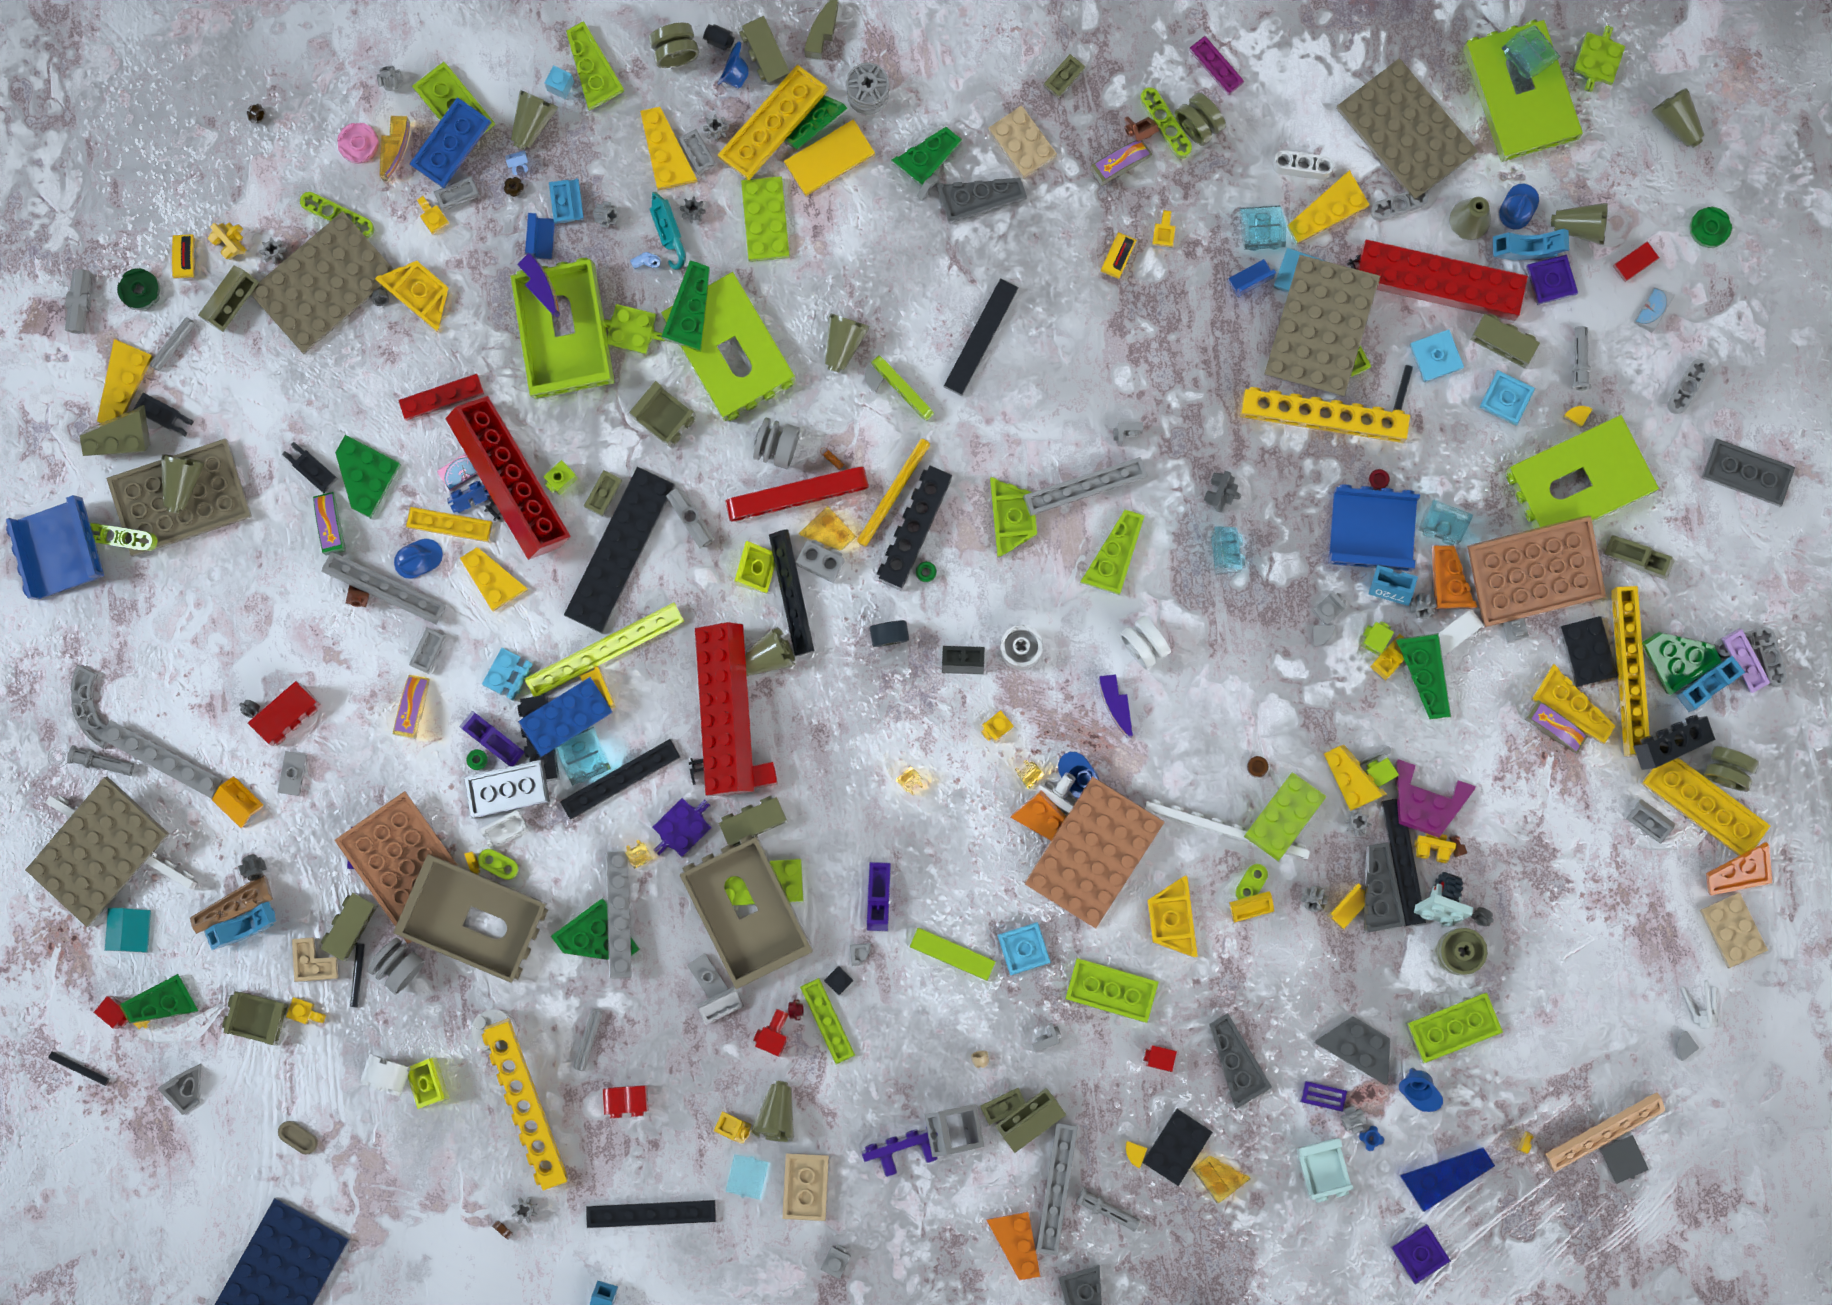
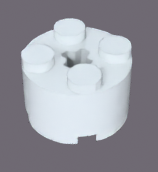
[1000,625,1042,670]
[471,1009,518,1053]
[360,1054,410,1097]

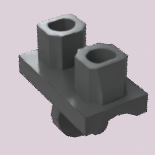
[1204,471,1241,512]

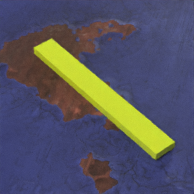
[524,602,684,697]

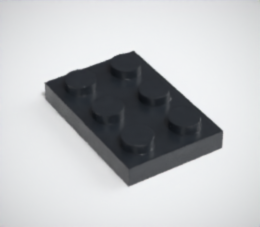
[1559,616,1618,687]
[1142,1108,1213,1186]

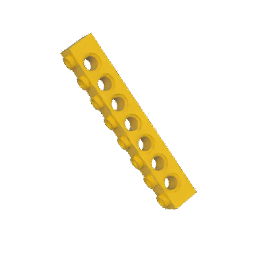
[1240,387,1410,443]
[1611,586,1650,757]
[482,1018,568,1191]

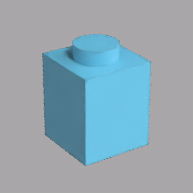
[544,65,574,99]

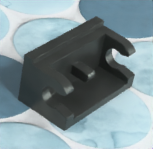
[942,646,985,674]

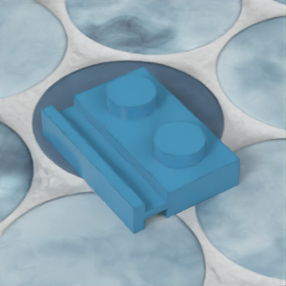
[549,178,584,224]

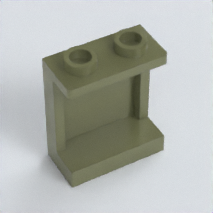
[629,381,696,447]
[222,991,288,1045]

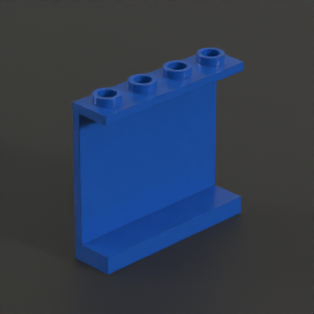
[1328,484,1420,572]
[6,495,104,600]

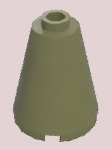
[1651,88,1704,148]
[511,90,558,150]
[1449,197,1491,240]
[1551,203,1608,245]
[825,313,870,373]
[161,454,204,513]
[745,627,796,677]
[751,1081,794,1142]

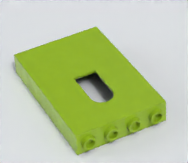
[1463,19,1583,162]
[510,258,615,399]
[661,272,796,422]
[1506,415,1659,528]

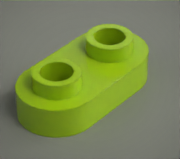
[478,849,519,880]
[1235,864,1268,900]

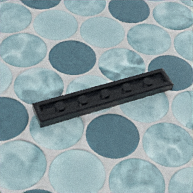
[944,278,1019,396]
[769,529,815,656]
[560,739,681,820]
[1381,799,1426,927]
[586,1200,716,1228]

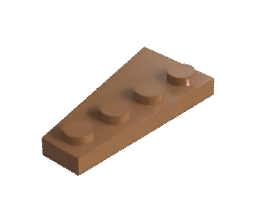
[190,874,273,934]

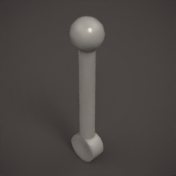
[1359,746,1391,765]

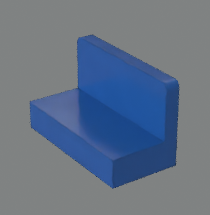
[525,213,555,260]
[1228,259,1276,297]

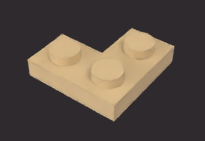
[292,937,338,982]

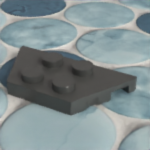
[1314,1016,1390,1085]

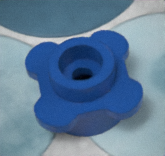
[1359,1126,1385,1151]

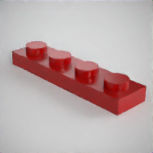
[398,373,484,421]

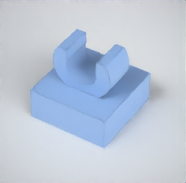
[505,150,528,175]

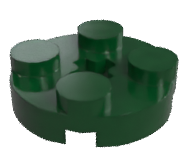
[117,268,160,310]

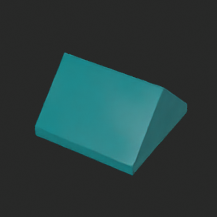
[104,908,151,953]

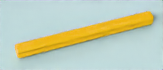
[857,438,930,547]

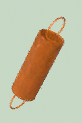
[820,447,848,470]

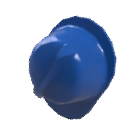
[717,41,749,89]
[1499,183,1539,230]
[394,539,443,579]
[1058,751,1099,798]
[1399,1068,1443,1112]

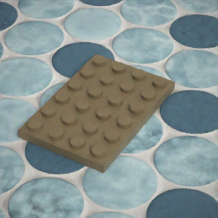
[1336,58,1478,200]
[251,211,394,354]
[1264,255,1380,397]
[106,438,252,557]
[25,776,169,927]

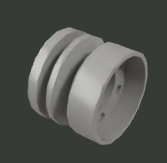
[846,62,889,115]
[753,417,800,469]
[367,937,425,995]

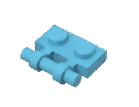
[482,648,533,701]

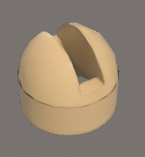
[971,1050,989,1068]

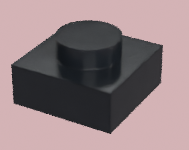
[824,965,854,995]

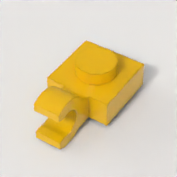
[417,196,449,234]
[1152,210,1176,248]
[286,997,326,1024]

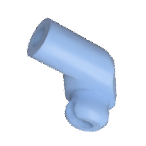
[630,252,661,269]

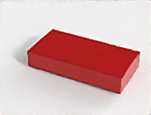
[1613,241,1660,282]

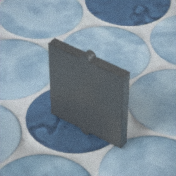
[1600,1135,1649,1184]

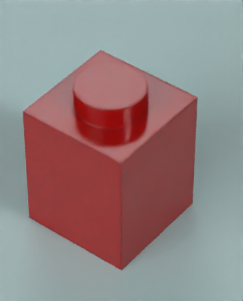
[753,762,778,789]
[93,996,128,1029]
[1143,1045,1177,1072]

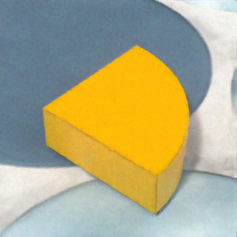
[1563,406,1593,428]
[464,851,481,874]
[1517,1131,1533,1154]
[1125,1141,1147,1169]

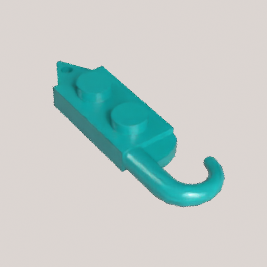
[649,192,686,270]

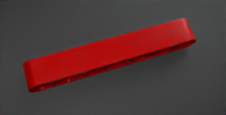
[725,467,869,522]

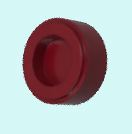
[1368,469,1390,491]

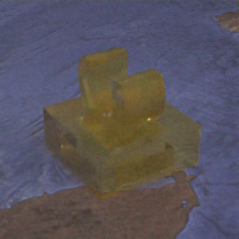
[1015,760,1044,789]
[896,767,924,795]
[625,840,653,869]

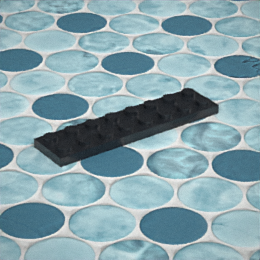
[564,466,675,634]

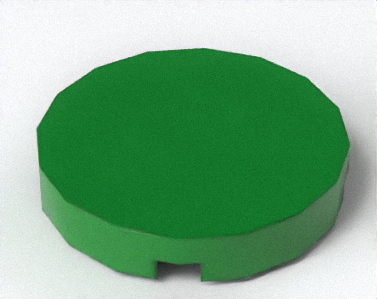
[1689,206,1732,248]

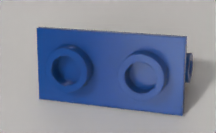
[447,481,490,513]

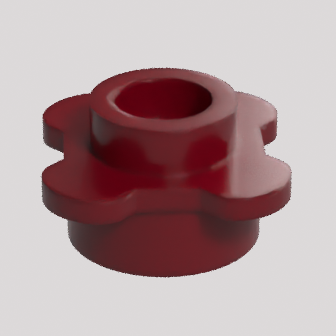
[788,999,804,1021]

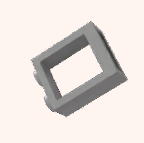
[924,1104,984,1157]

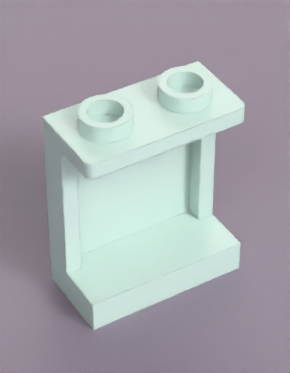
[1296,1138,1353,1203]

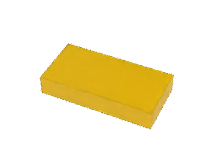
[1229,891,1274,923]

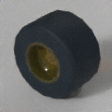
[869,620,909,647]

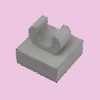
[1502,618,1529,643]

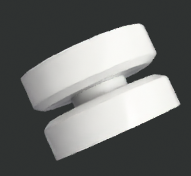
[1120,616,1171,670]

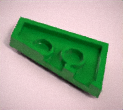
[784,95,848,149]
[891,127,962,187]
[119,974,198,1024]

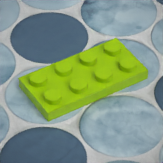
[412,61,495,134]
[741,176,790,262]
[1244,772,1327,862]
[724,859,804,906]
[1065,958,1159,1023]
[1407,992,1503,1063]

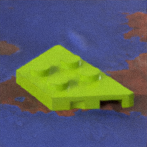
[990,477,1037,558]

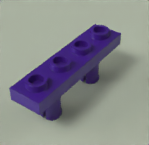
[861,1126,938,1177]

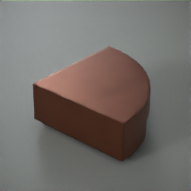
[1449,835,1467,857]

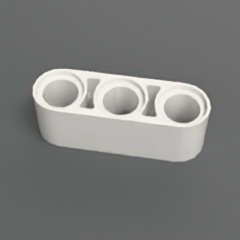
[1273,150,1334,180]
[1439,609,1484,657]

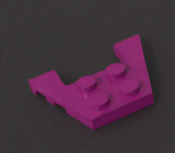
[1395,759,1476,838]

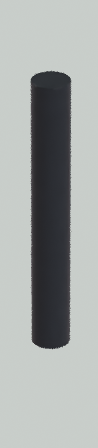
[1389,365,1413,424]
[349,943,365,1008]
[48,1051,110,1086]

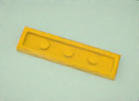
[406,507,493,543]

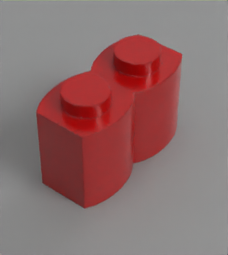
[603,1085,649,1118]

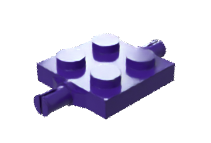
[652,798,712,857]

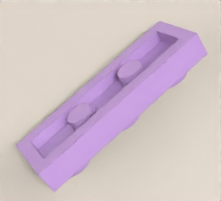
[1721,628,1770,693]

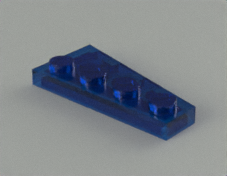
[1399,1147,1495,1212]

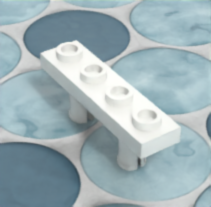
[1035,772,1077,813]

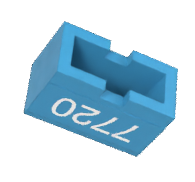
[1368,565,1418,606]

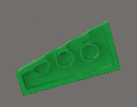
[661,260,710,352]
[1396,633,1451,719]

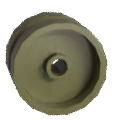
[649,22,699,68]
[1175,92,1226,146]
[1704,746,1759,792]
[1436,928,1488,975]

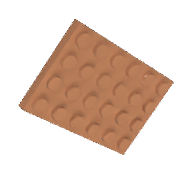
[1467,515,1606,627]
[1024,776,1165,929]
[334,791,458,944]

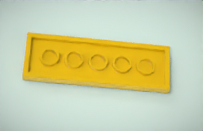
[717,65,829,181]
[1641,758,1771,856]

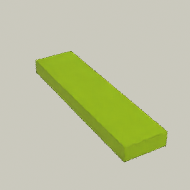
[910,928,996,981]
[800,978,855,1064]

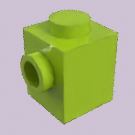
[543,460,578,495]
[1361,621,1394,656]
[1365,757,1399,787]

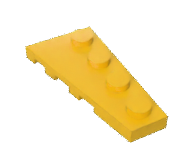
[640,107,698,191]
[1287,170,1369,244]
[97,339,153,423]
[1531,664,1615,744]

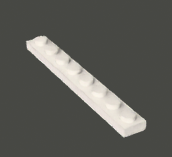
[45,795,198,890]
[1144,799,1310,860]

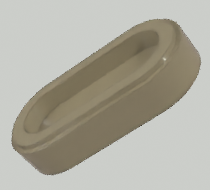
[278,1121,318,1155]

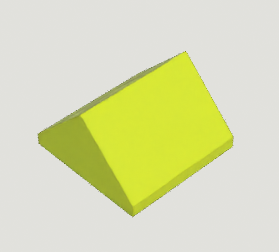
[734,541,775,594]
[408,1058,449,1109]

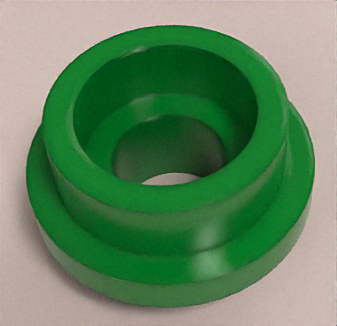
[916,561,937,582]
[466,749,488,771]

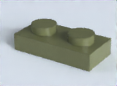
[1043,54,1086,99]
[584,470,622,517]
[980,1087,1026,1125]

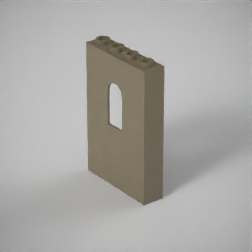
[679,834,813,989]
[393,854,549,983]

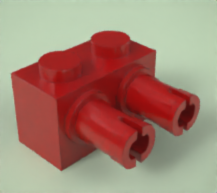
[753,1009,789,1057]

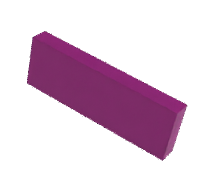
[1189,36,1244,96]

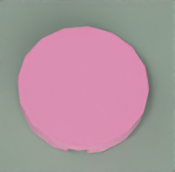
[337,123,379,164]

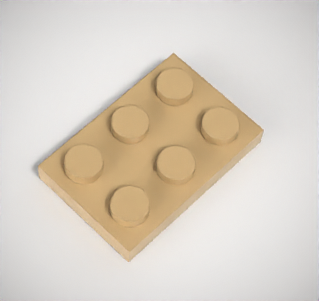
[988,105,1057,179]
[1700,892,1768,968]
[782,1153,829,1221]

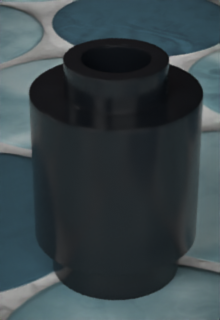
[703,24,735,51]

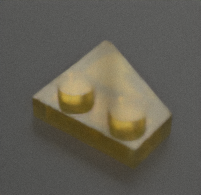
[799,506,857,551]
[1192,1156,1251,1204]

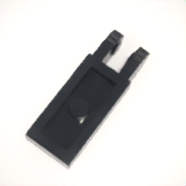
[133,392,194,437]
[282,442,338,494]

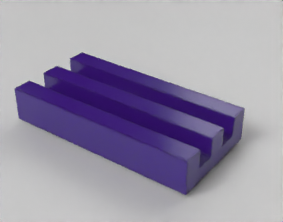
[1300,1081,1347,1112]

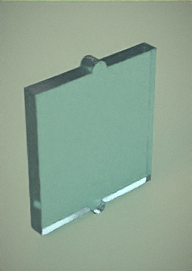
[725,1154,769,1200]

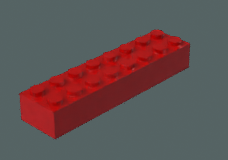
[1357,239,1528,321]
[445,396,571,560]
[695,622,754,796]

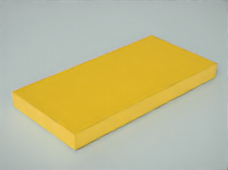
[784,119,875,197]

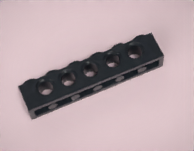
[877,465,952,591]

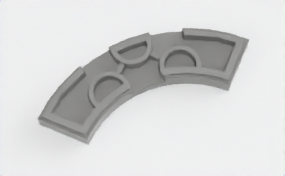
[70,665,108,749]

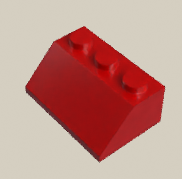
[248,681,321,746]

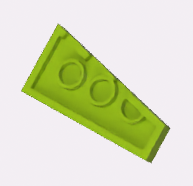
[566,21,625,111]
[1080,510,1145,595]

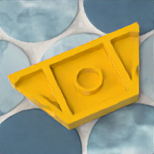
[375,260,449,332]
[1147,876,1198,957]

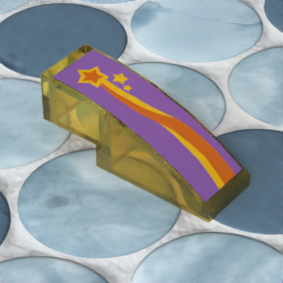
[379,116,410,181]
[392,675,430,739]

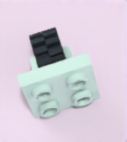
[1414,872,1473,927]

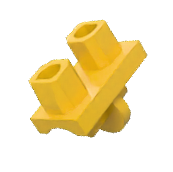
[207,222,247,260]
[1413,833,1456,864]

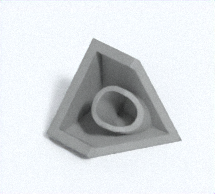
[158,1064,201,1115]

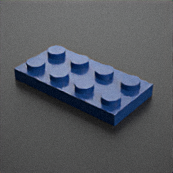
[410,97,492,189]
[518,677,613,758]

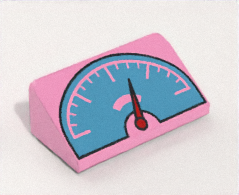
[437,453,477,491]

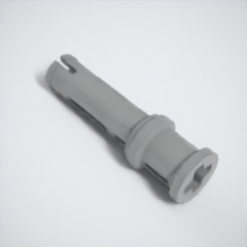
[1572,326,1591,391]
[67,745,134,776]
[1076,1187,1140,1232]

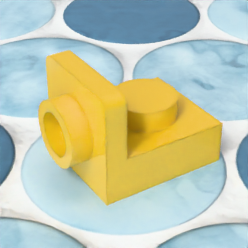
[981,710,1014,743]
[714,1111,752,1144]

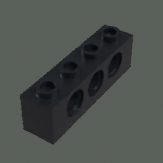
[517,695,560,782]
[1633,714,1716,770]

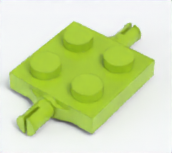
[1573,25,1625,92]
[604,304,665,355]

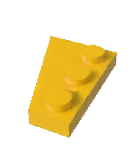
[460,547,528,611]
[1324,744,1387,811]

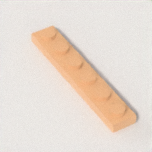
[1546,1092,1665,1172]

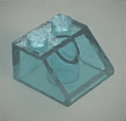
[1502,25,1561,80]
[1240,205,1286,251]
[1418,500,1473,546]
[1210,526,1245,575]
[557,727,611,786]

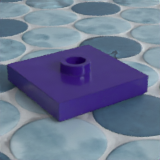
[1526,254,1578,305]
[1390,1224,1451,1285]

